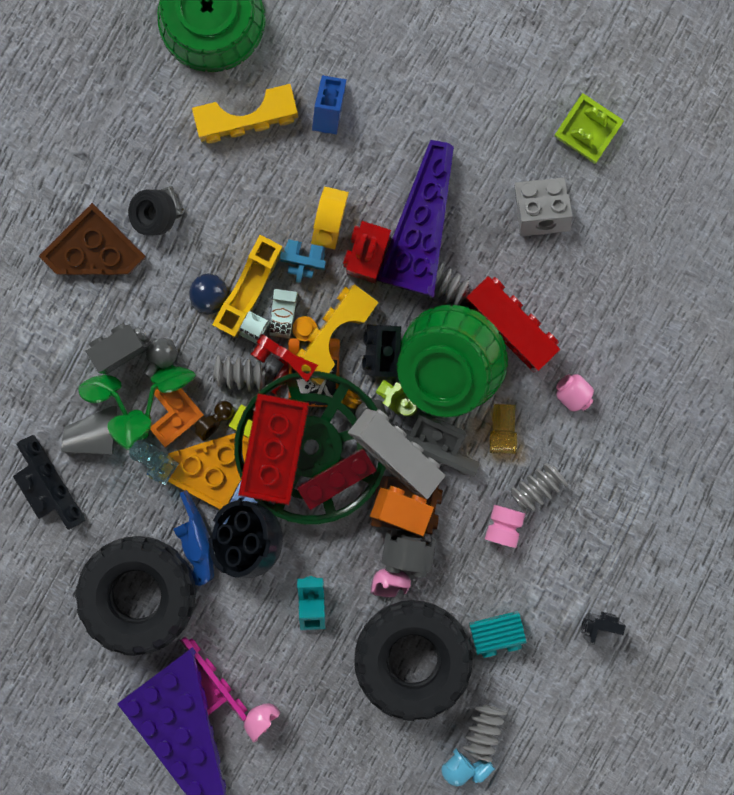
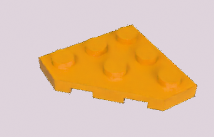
[157,433,249,509]

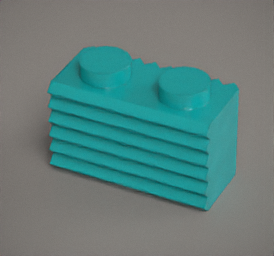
[469,611,527,658]

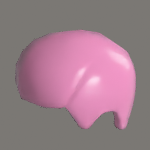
[370,568,411,597]
[244,703,280,742]

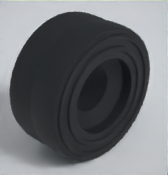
[128,189,176,236]

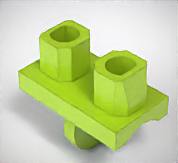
[375,380,418,416]

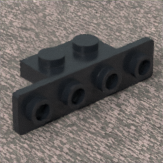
[13,435,85,530]

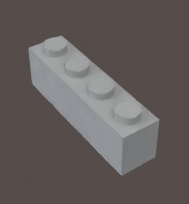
[348,409,446,499]

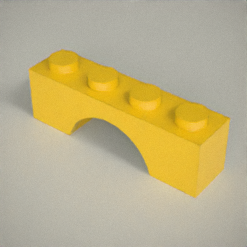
[192,84,299,144]
[212,235,284,338]
[296,284,379,386]

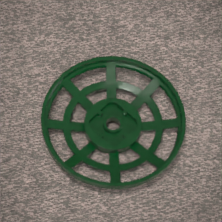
[234,371,386,524]

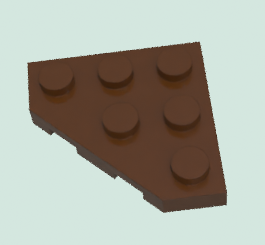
[39,203,147,275]

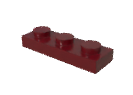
[297,448,377,510]

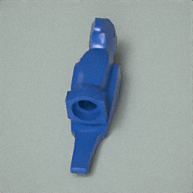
[173,490,214,586]

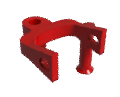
[251,334,318,396]

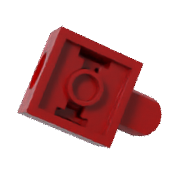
[343,221,391,284]

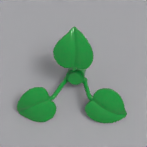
[78,366,196,450]

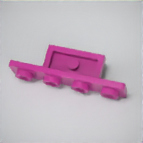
[180,637,247,721]

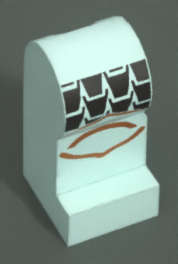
[270,289,298,339]
[239,311,271,345]

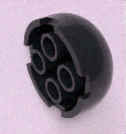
[208,500,283,578]

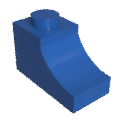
[312,75,347,135]

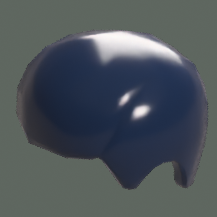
[189,273,228,315]

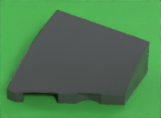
[61,406,117,454]

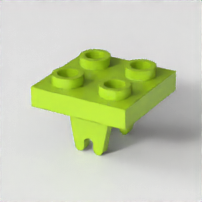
[554,93,624,164]

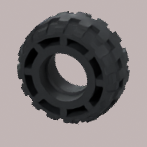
[75,536,196,656]
[354,600,473,721]

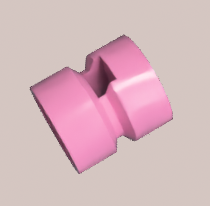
[484,505,526,548]

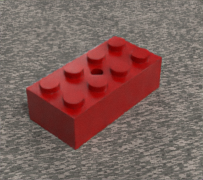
[463,276,561,373]

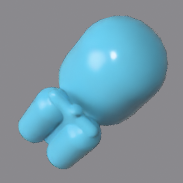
[441,748,495,786]

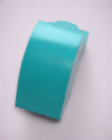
[297,576,326,630]

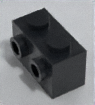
[362,324,401,377]

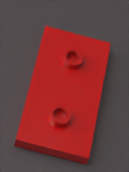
[238,393,309,505]

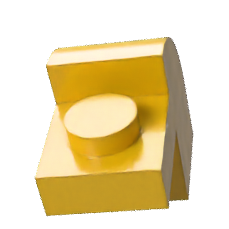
[311,186,349,250]

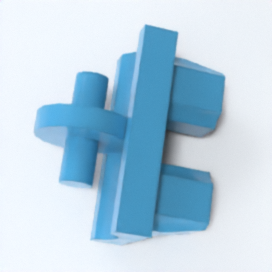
[279,239,326,283]

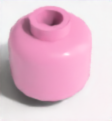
[556,374,594,412]

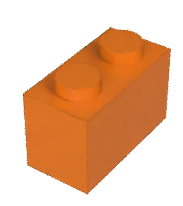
[370,486,434,536]

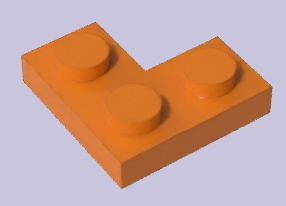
[150,388,204,448]

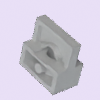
[514,177,573,236]

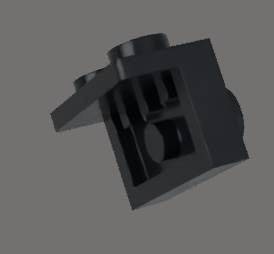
[580,611,626,644]

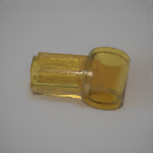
[490,404,517,454]

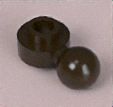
[195,401,234,441]

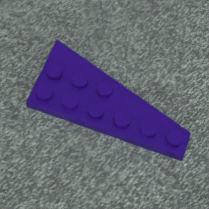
[376,140,454,297]

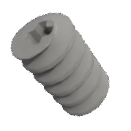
[435,262,471,306]
[213,355,267,392]
[511,463,568,516]
[463,704,507,762]

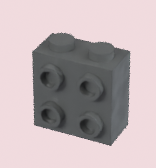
[85,323,150,375]

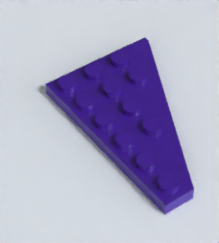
[117,647,227,795]

